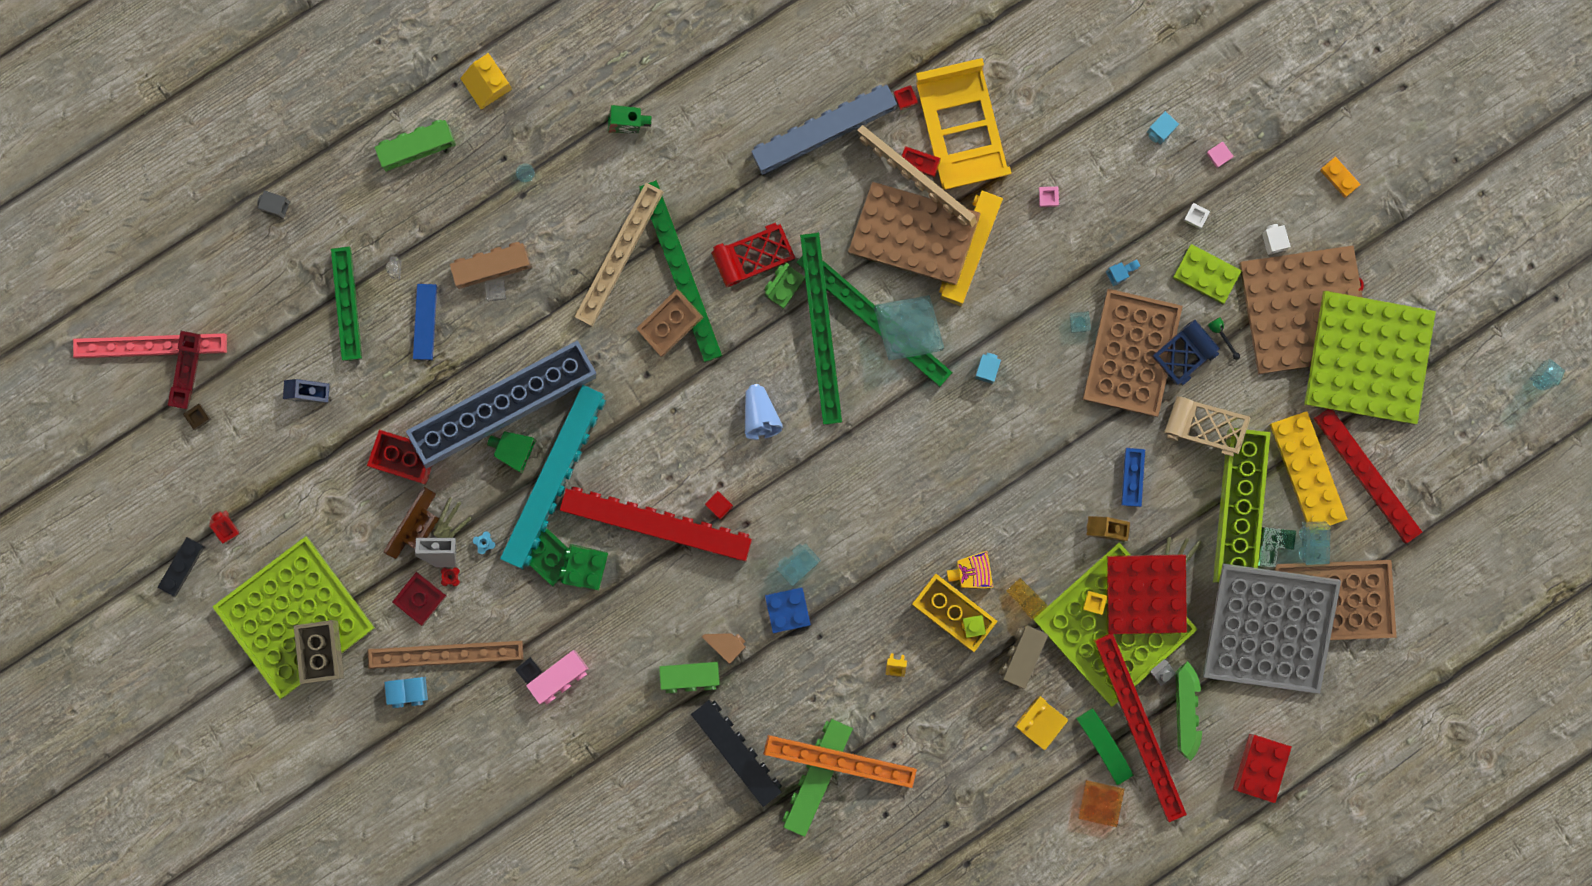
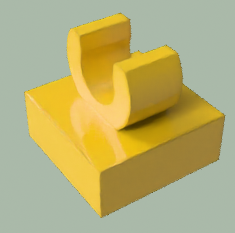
[1083,591,1107,615]
[885,653,907,677]

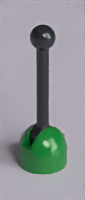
[1207,317,1240,360]

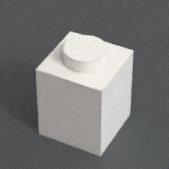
[1262,224,1291,255]

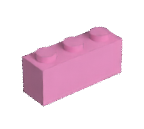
[526,650,589,705]

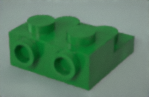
[559,544,608,590]

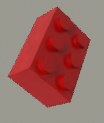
[367,429,433,485]
[1233,734,1292,803]

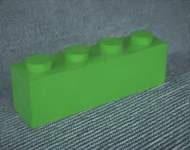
[375,120,456,172]

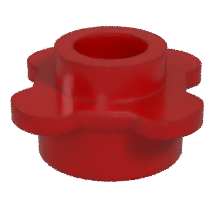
[441,567,460,586]

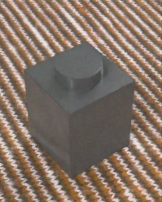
[257,190,290,219]

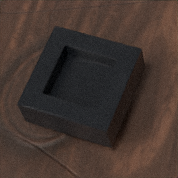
[515,657,543,684]

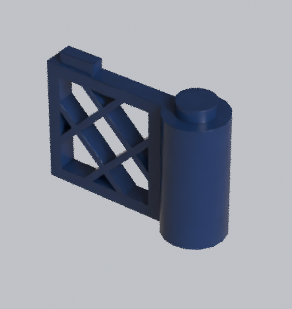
[1152,319,1220,386]

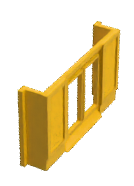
[916,58,1012,190]

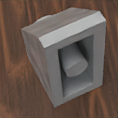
[415,538,457,567]

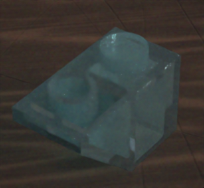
[1529,359,1565,391]

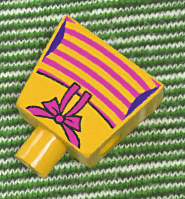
[947,551,993,589]

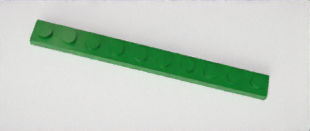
[639,180,722,363]
[800,232,843,425]
[796,255,953,388]

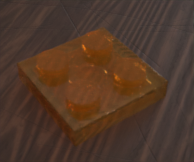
[1078,780,1125,827]

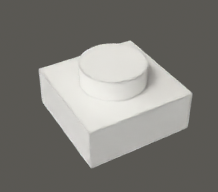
[1184,203,1210,229]

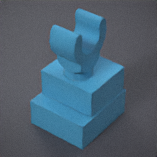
[1106,260,1140,287]

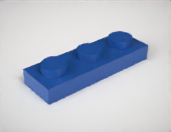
[1121,448,1145,507]

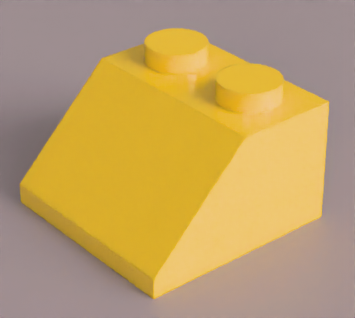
[460,53,512,110]

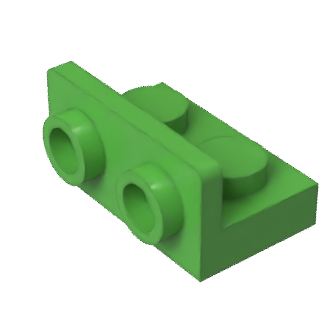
[764,263,805,309]

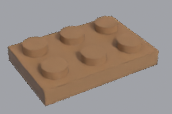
[636,289,704,357]

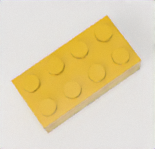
[911,574,998,652]

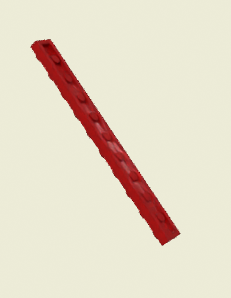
[1094,633,1187,822]

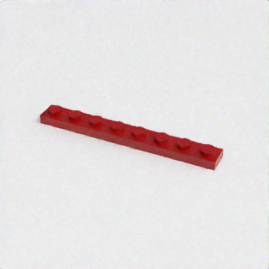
[1313,409,1422,544]

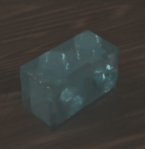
[1299,521,1331,565]
[777,543,821,587]

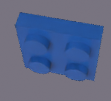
[765,587,811,633]

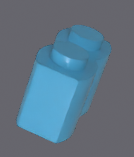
[384,677,428,708]

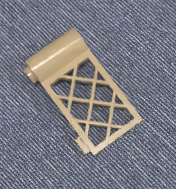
[1164,396,1251,457]

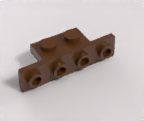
[384,487,439,559]

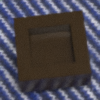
[183,403,211,431]

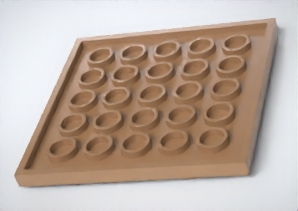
[1239,246,1363,375]

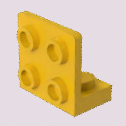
[1014,696,1068,750]

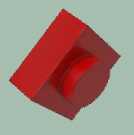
[893,85,918,110]

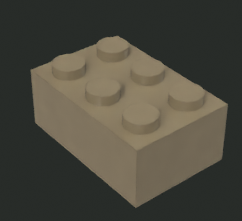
[294,620,344,684]
[999,625,1048,689]

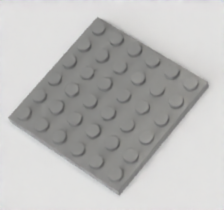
[1203,564,1341,694]

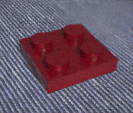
[392,572,447,626]

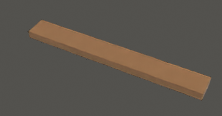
[368,641,524,669]

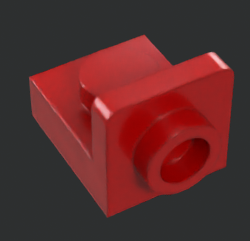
[209,510,239,544]

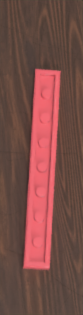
[73,333,227,359]

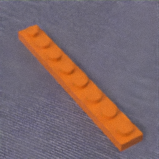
[763,735,917,788]

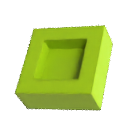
[963,615,986,638]

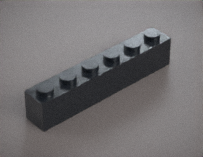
[691,700,782,807]

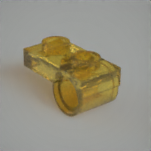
[1006,578,1047,619]

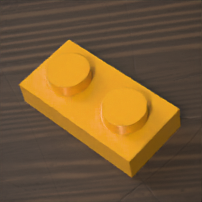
[1320,156,1361,198]

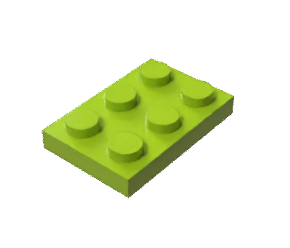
[1173,244,1242,305]

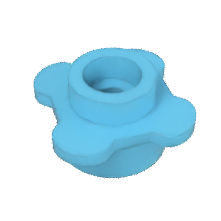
[473,532,495,554]

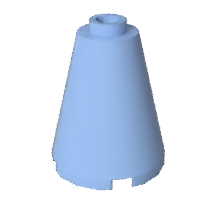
[745,384,783,440]

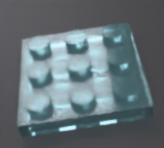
[874,295,944,360]

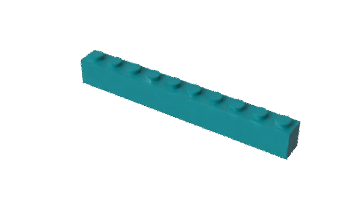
[500,385,606,570]

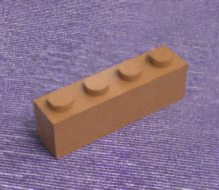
[450,242,532,289]

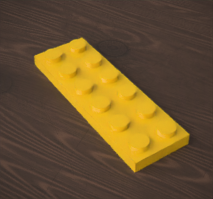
[1270,411,1348,532]

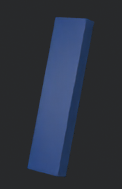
[413,284,437,360]

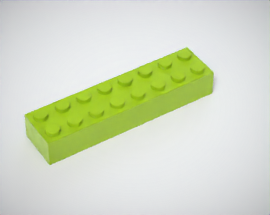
[1213,428,1271,583]

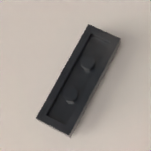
[157,537,205,597]

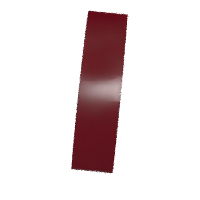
[168,330,201,409]

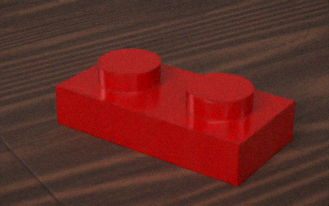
[902,146,941,177]

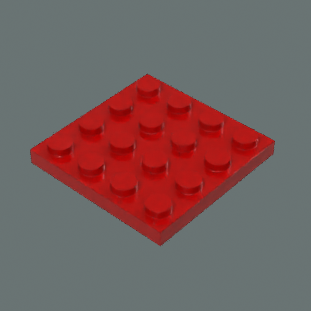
[1107,554,1187,634]

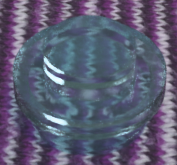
[516,163,535,183]

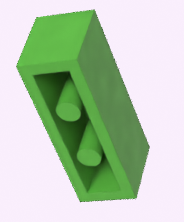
[659,662,720,693]

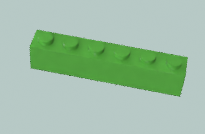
[782,718,853,837]

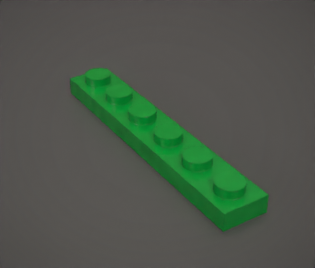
[331,246,362,362]

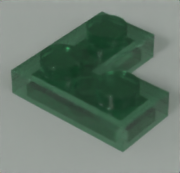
[1258,527,1296,567]

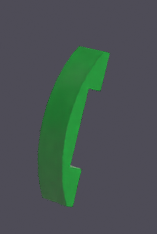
[1076,708,1134,786]

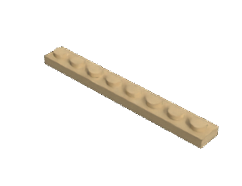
[857,125,977,228]
[575,183,664,327]

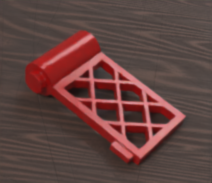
[711,222,796,287]

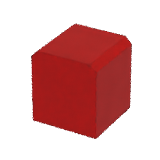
[705,491,734,520]

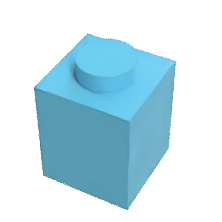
[1147,111,1179,145]
[975,353,1001,384]

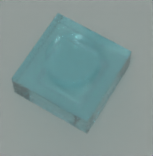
[1069,311,1091,333]

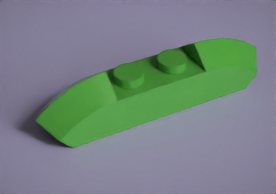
[1175,661,1202,761]

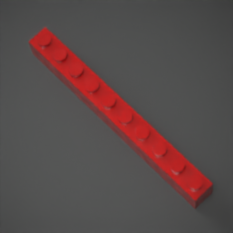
[560,486,752,562]

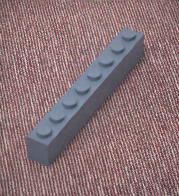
[751,85,897,175]

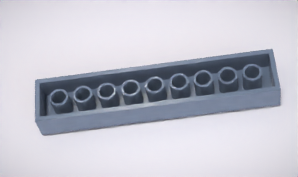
[406,340,596,469]

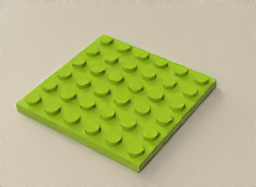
[1304,291,1436,425]
[212,536,375,699]
[1033,542,1198,707]

